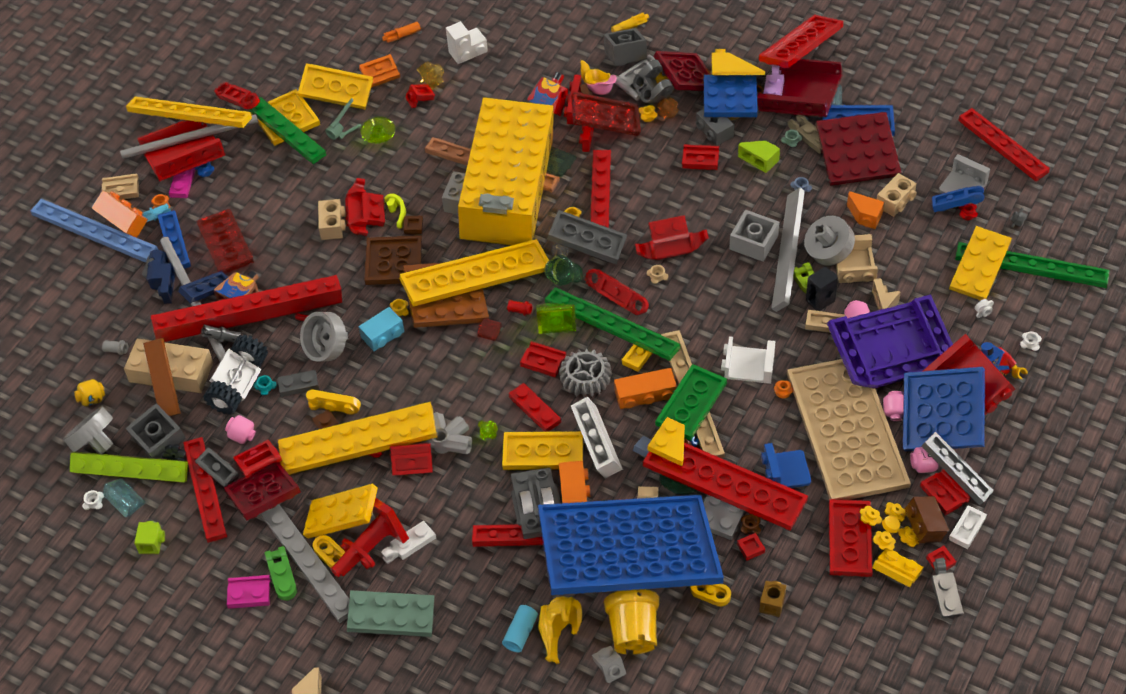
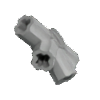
[413,412,472,454]

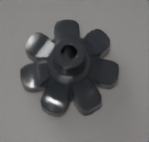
[162,444,186,461]

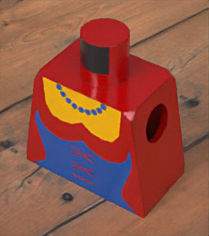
[527,71,568,116]

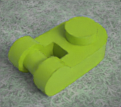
[793,262,814,293]

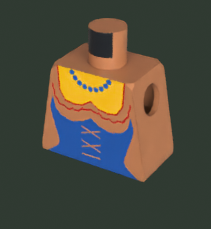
[214,271,259,301]

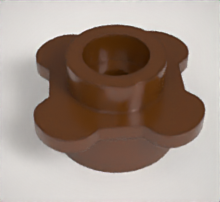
[740,514,761,534]

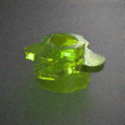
[478,420,498,440]

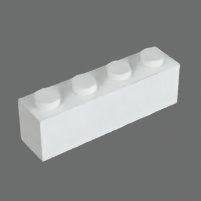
[571,397,623,479]

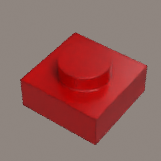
[737,533,765,561]
[926,546,957,570]

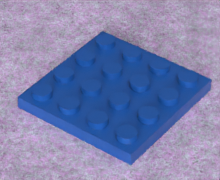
[903,367,985,452]

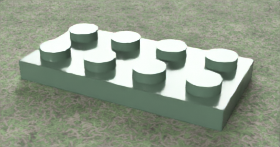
[347,590,434,637]

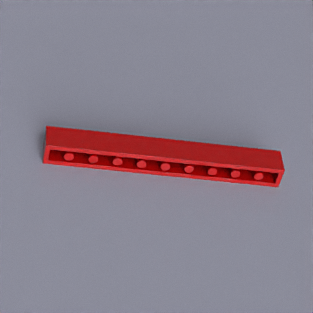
[151,275,342,342]

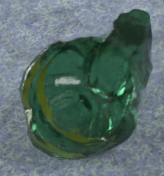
[544,255,583,287]

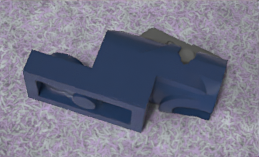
[142,250,175,304]

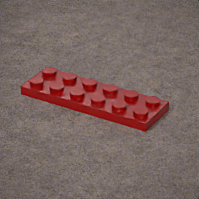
[759,15,843,68]

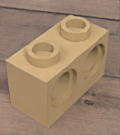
[877,173,917,217]
[318,199,346,240]

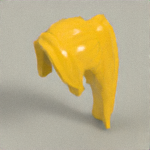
[538,596,582,664]

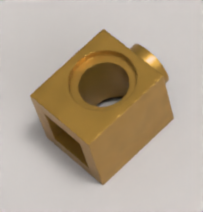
[759,581,786,617]

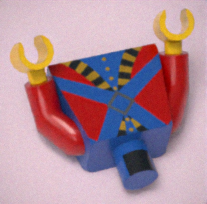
[981,342,1028,379]

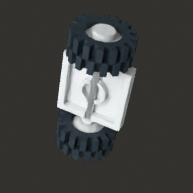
[203,335,268,415]

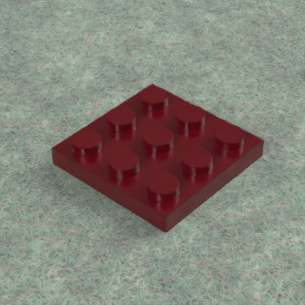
[653,51,712,91]
[224,462,301,521]

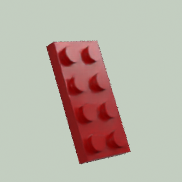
[829,499,872,577]

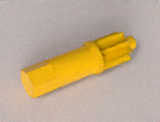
[611,12,649,32]

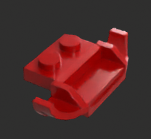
[345,178,385,237]
[635,215,709,261]

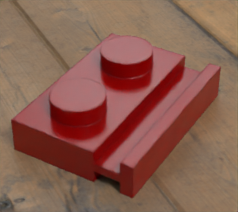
[682,144,719,170]
[520,341,567,378]
[390,443,433,475]
[920,469,970,516]

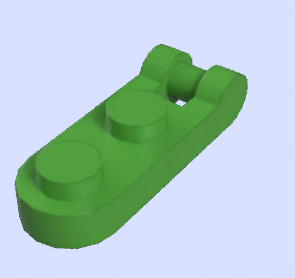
[264,546,297,601]

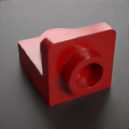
[406,84,435,108]

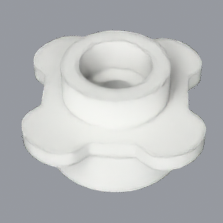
[975,299,994,318]
[1020,331,1042,351]
[82,490,104,510]

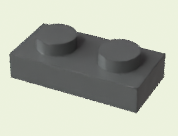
[278,370,319,397]

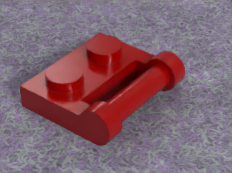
[233,440,282,479]

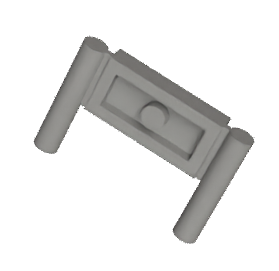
[615,55,665,100]

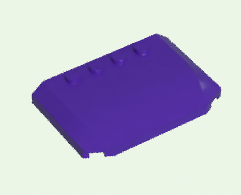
[827,295,953,389]

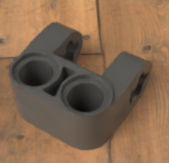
[633,60,674,105]

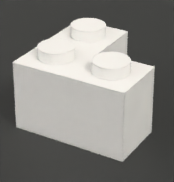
[446,21,488,64]

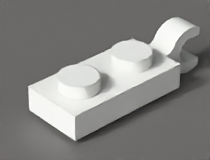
[381,521,436,564]

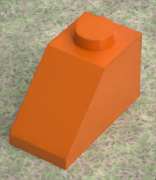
[847,191,884,229]

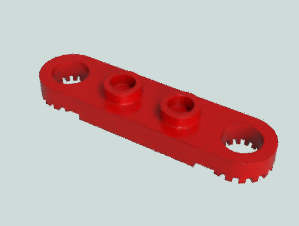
[214,82,260,109]
[585,269,649,315]

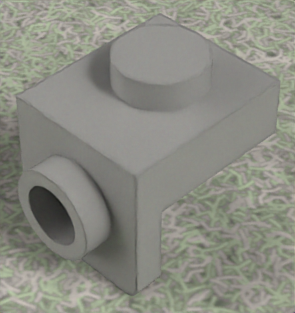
[592,646,626,683]

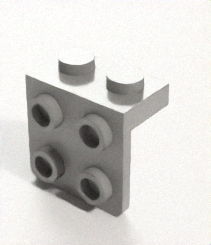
[939,154,990,204]

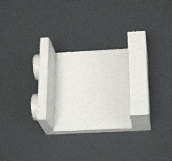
[721,336,775,384]

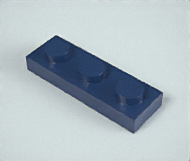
[178,271,228,304]

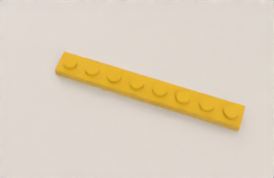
[126,96,252,128]

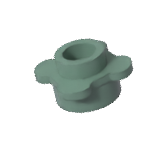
[781,130,802,147]

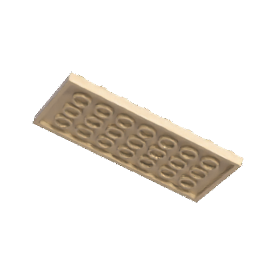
[787,359,911,500]

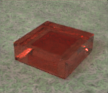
[477,318,502,341]

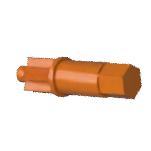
[382,22,421,43]

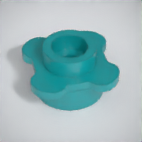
[253,375,277,395]

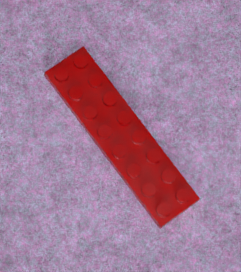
[643,443,808,531]

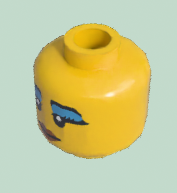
[74,379,105,407]

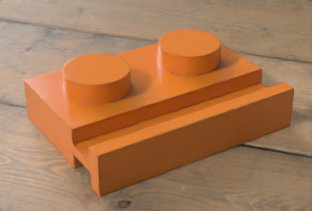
[359,54,400,88]

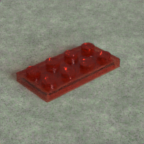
[571,92,641,136]
[196,209,254,274]

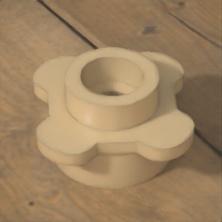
[647,265,668,284]

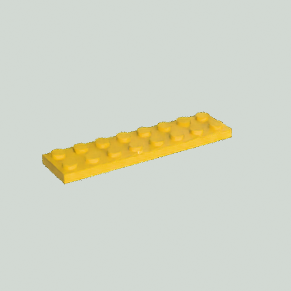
[399,239,552,307]
[278,402,437,474]

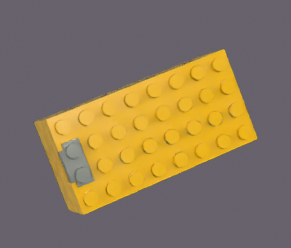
[458,97,554,245]

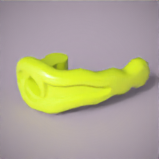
[384,193,406,229]

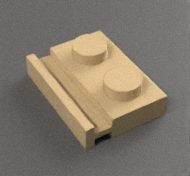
[102,174,139,200]

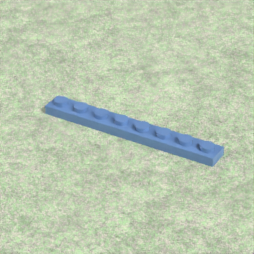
[30,199,158,263]

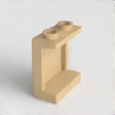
[834,234,878,283]

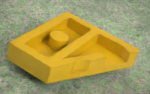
[647,417,685,466]

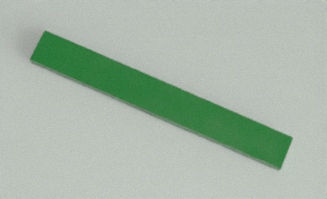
[955,242,1110,288]
[544,287,681,361]

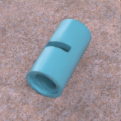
[502,605,538,653]

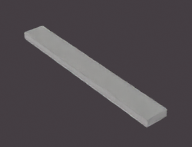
[771,188,804,312]

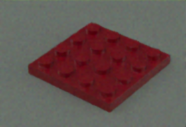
[816,112,902,186]

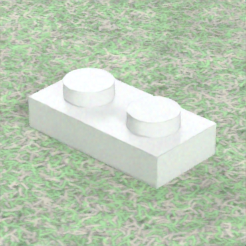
[949,505,987,549]

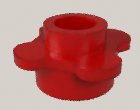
[958,203,978,221]

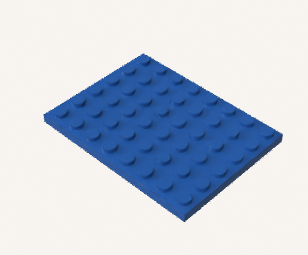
[538,495,724,595]

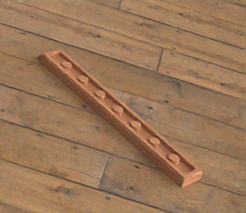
[425,137,560,192]

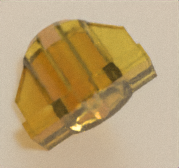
[417,61,444,90]

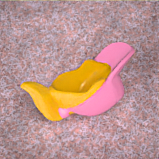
[580,60,617,95]

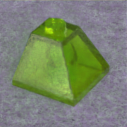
[536,303,576,334]

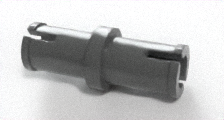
[201,325,241,342]

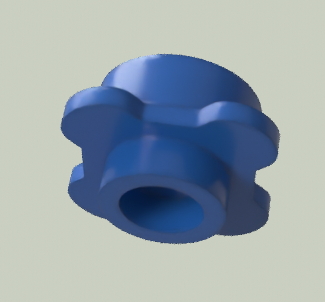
[194,162,214,177]

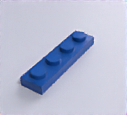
[158,210,191,272]

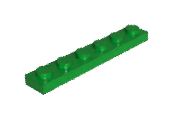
[248,97,326,164]

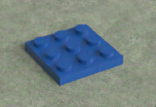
[704,75,757,117]

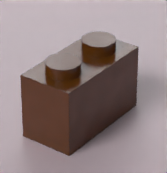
[904,496,949,543]

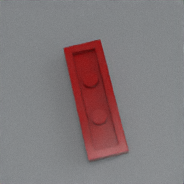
[509,383,561,432]

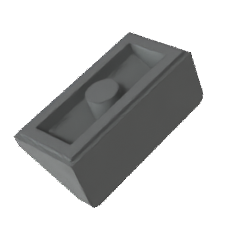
[195,447,239,487]

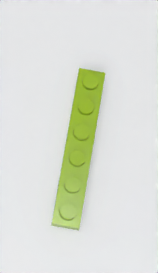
[70,452,188,482]

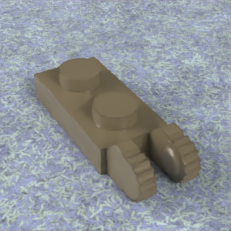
[788,115,822,154]

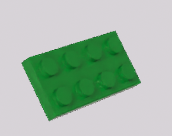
[655,364,727,441]

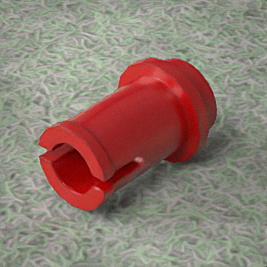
[507,300,532,316]

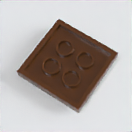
[365,235,422,285]

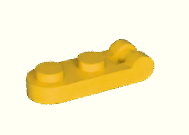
[306,390,361,415]

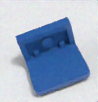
[761,443,811,488]

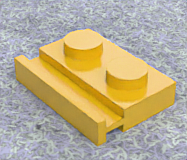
[872,549,924,587]

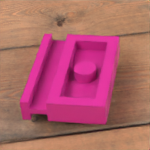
[227,575,271,609]

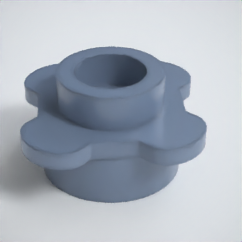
[790,177,812,193]

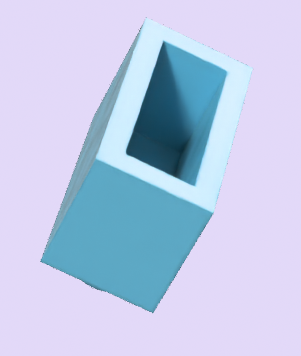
[358,307,405,351]

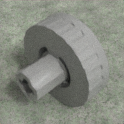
[804,215,855,266]
[300,312,348,361]
[63,406,113,454]

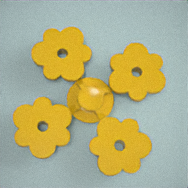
[860,502,919,551]

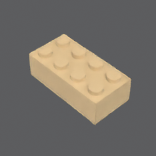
[124,338,213,393]

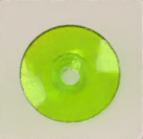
[361,117,396,144]

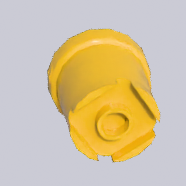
[604,589,659,655]

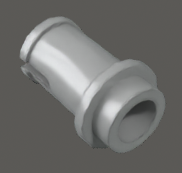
[102,340,128,355]

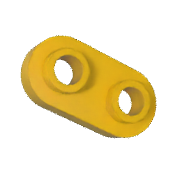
[313,535,345,568]
[690,584,731,607]

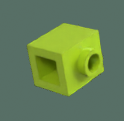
[134,521,165,554]

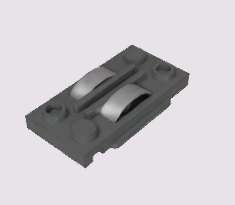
[511,468,561,539]

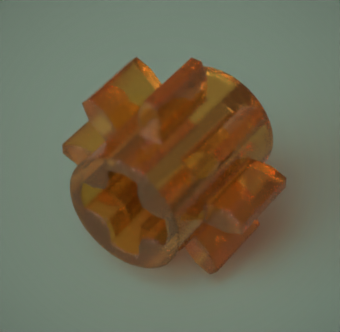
[657,97,679,119]

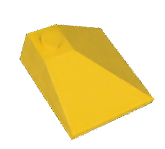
[711,49,765,75]

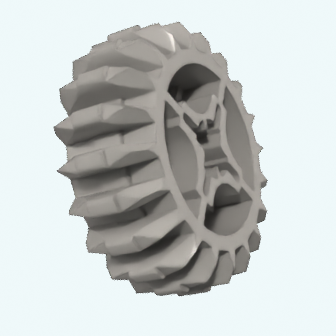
[559,348,612,398]

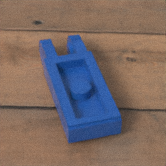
[932,186,984,212]

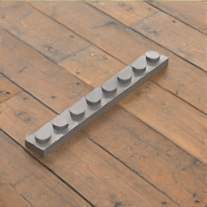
[260,504,349,623]

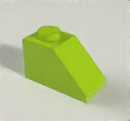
[738,141,780,173]

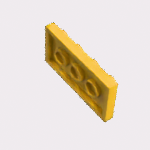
[298,63,373,110]
[949,226,1012,300]
[502,431,583,470]
[303,484,378,539]

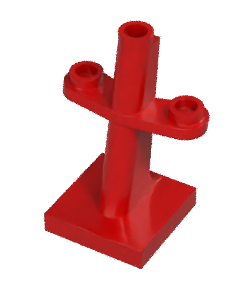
[330,498,409,578]

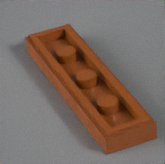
[143,338,181,417]

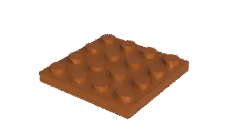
[403,262,489,328]

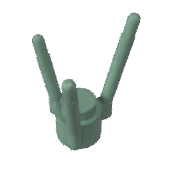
[325,98,361,140]

